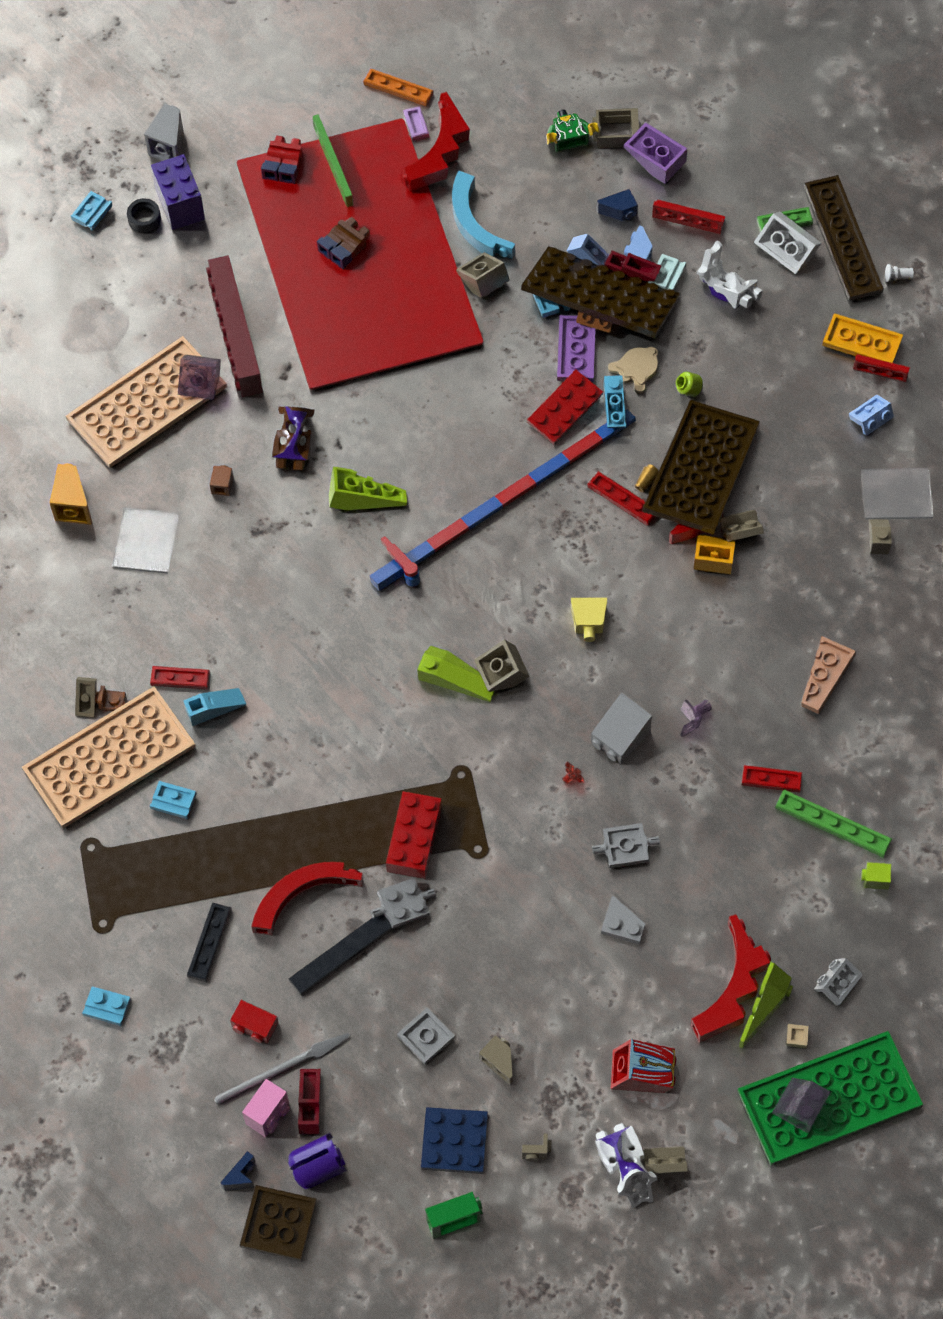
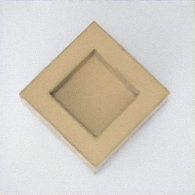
[786,1024,809,1048]

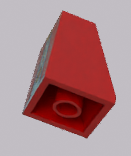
[611,1039,677,1093]

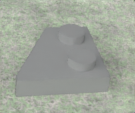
[601,896,645,944]

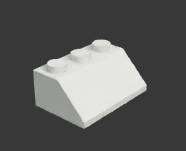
[754,212,822,274]

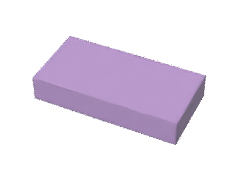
[403,106,429,141]

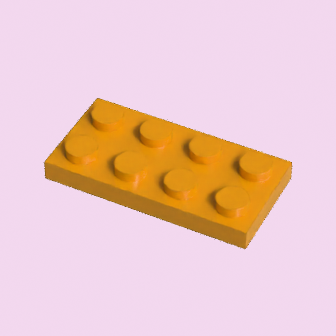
[822,313,903,363]

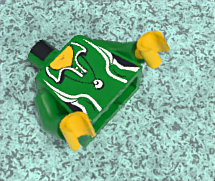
[546,109,600,152]

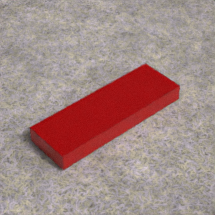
[853,354,910,382]
[150,666,210,690]
[741,765,802,793]

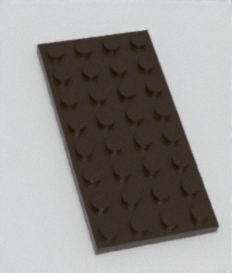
[521,246,681,338]
[642,400,760,534]

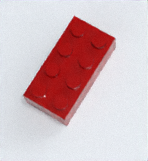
[386,791,442,879]

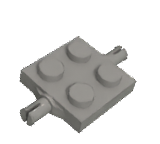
[592,823,660,868]
[370,878,436,928]

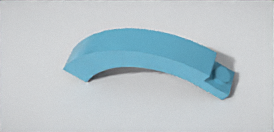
[452,171,515,259]

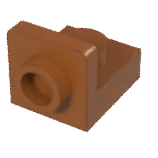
[95,685,126,711]

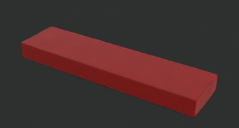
[587,471,656,526]

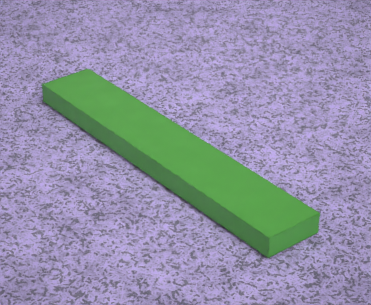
[312,114,353,207]
[775,790,892,858]

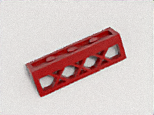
[652,199,725,234]

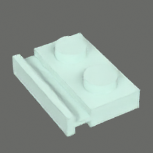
[649,254,686,290]

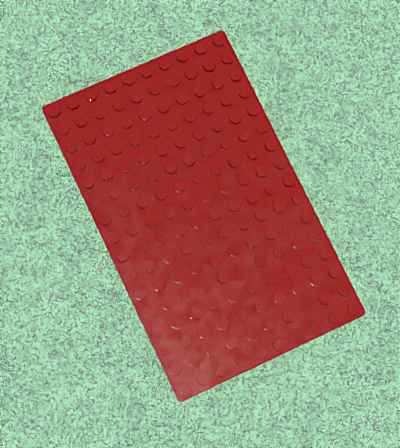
[236,118,483,390]

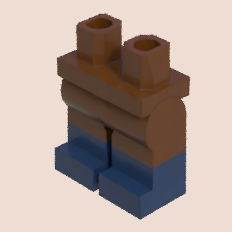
[317,217,370,270]

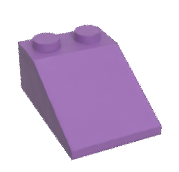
[624,122,687,184]

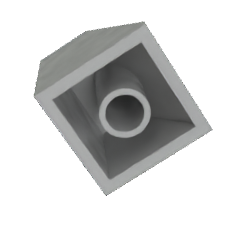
[144,103,184,161]
[591,693,652,764]

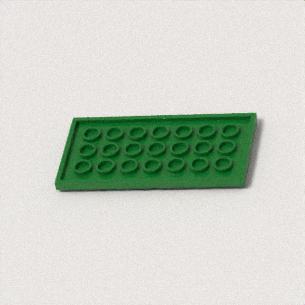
[737,1031,923,1166]

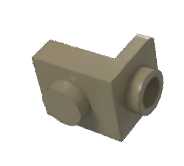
[522,1133,552,1162]

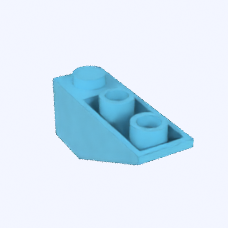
[603,375,626,428]
[183,688,246,726]

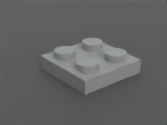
[397,1008,455,1065]

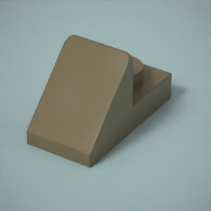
[75,677,99,717]

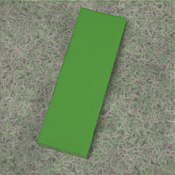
[757,207,813,232]

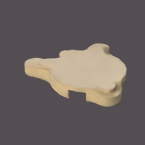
[608,347,658,394]

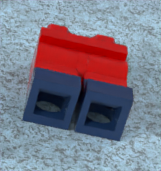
[261,135,302,184]

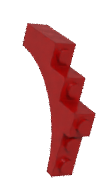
[691,914,771,1043]

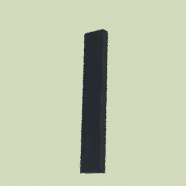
[288,915,393,995]

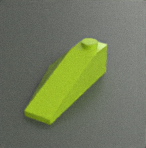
[329,466,407,510]
[739,962,794,1049]

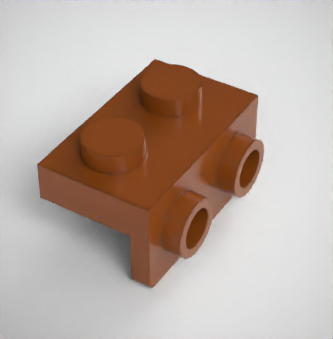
[576,311,613,332]

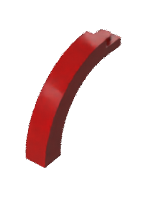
[251,862,363,936]

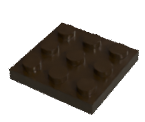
[239,1185,317,1261]

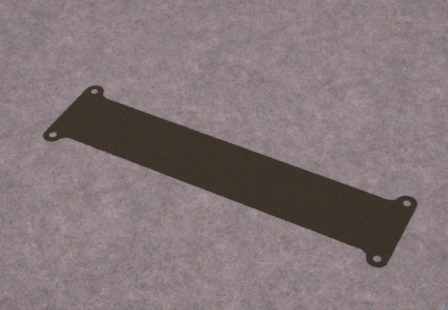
[80,765,489,934]

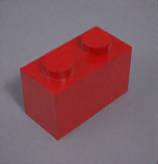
[230,1000,279,1044]

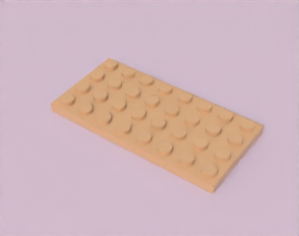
[66,336,227,468]
[22,686,196,829]

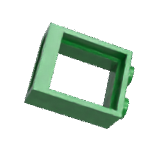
[425,1191,483,1239]

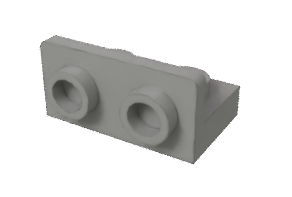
[814,958,863,1005]

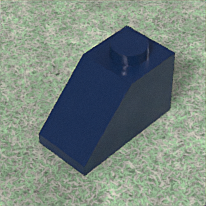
[597,189,638,221]

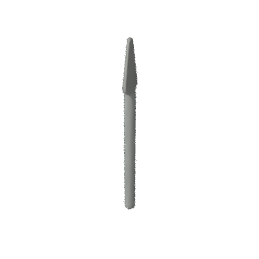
[215,1033,350,1104]

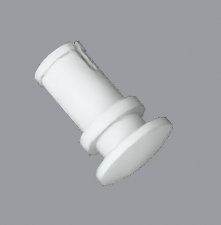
[885,264,914,282]

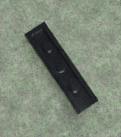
[187,902,232,982]

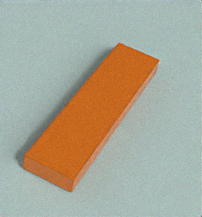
[363,69,433,106]

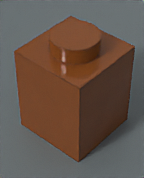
[210,465,234,496]

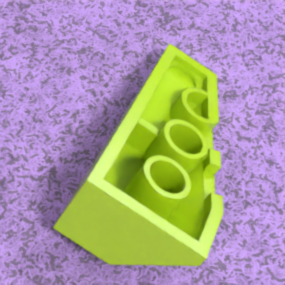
[417,646,495,702]

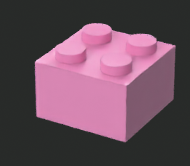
[242,1079,290,1137]

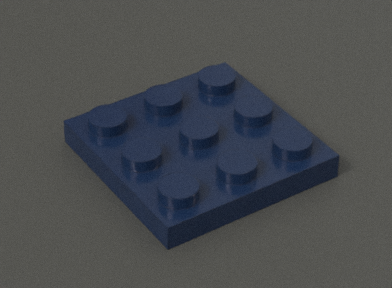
[421,1107,488,1174]

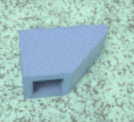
[624,225,652,261]

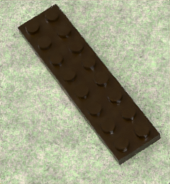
[804,175,884,301]

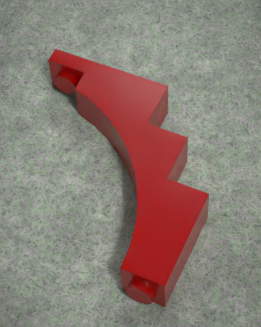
[401,92,470,192]

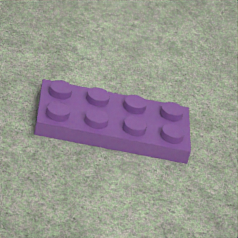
[557,315,595,382]

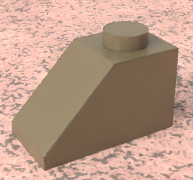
[869,519,892,554]
[479,1035,513,1085]

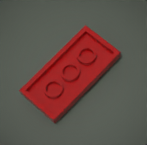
[527,369,603,445]

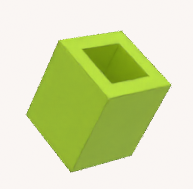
[861,862,891,890]

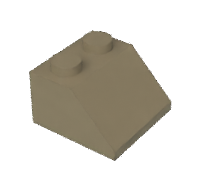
[456,252,510,298]
[474,639,530,692]

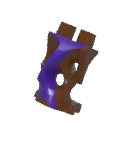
[272,406,315,471]

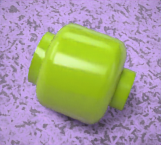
[676,371,703,397]

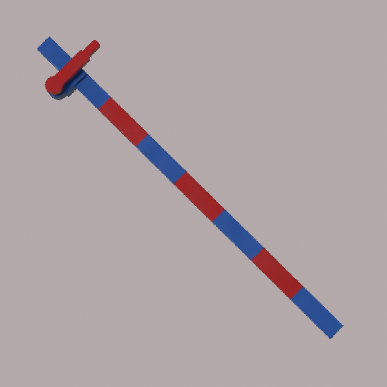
[369,409,636,591]

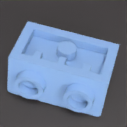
[849,395,894,436]

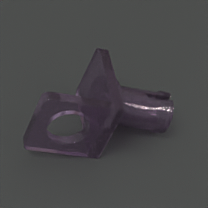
[680,699,712,737]

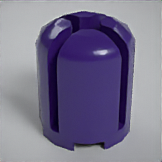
[288,1133,348,1189]

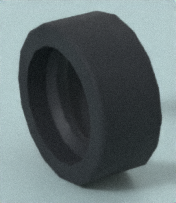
[126,198,161,233]

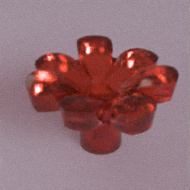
[562,761,584,784]

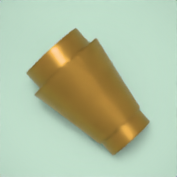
[635,464,659,492]

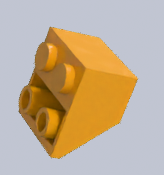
[693,535,735,574]

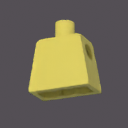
[571,598,607,642]

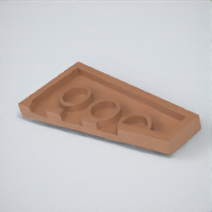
[801,636,856,714]

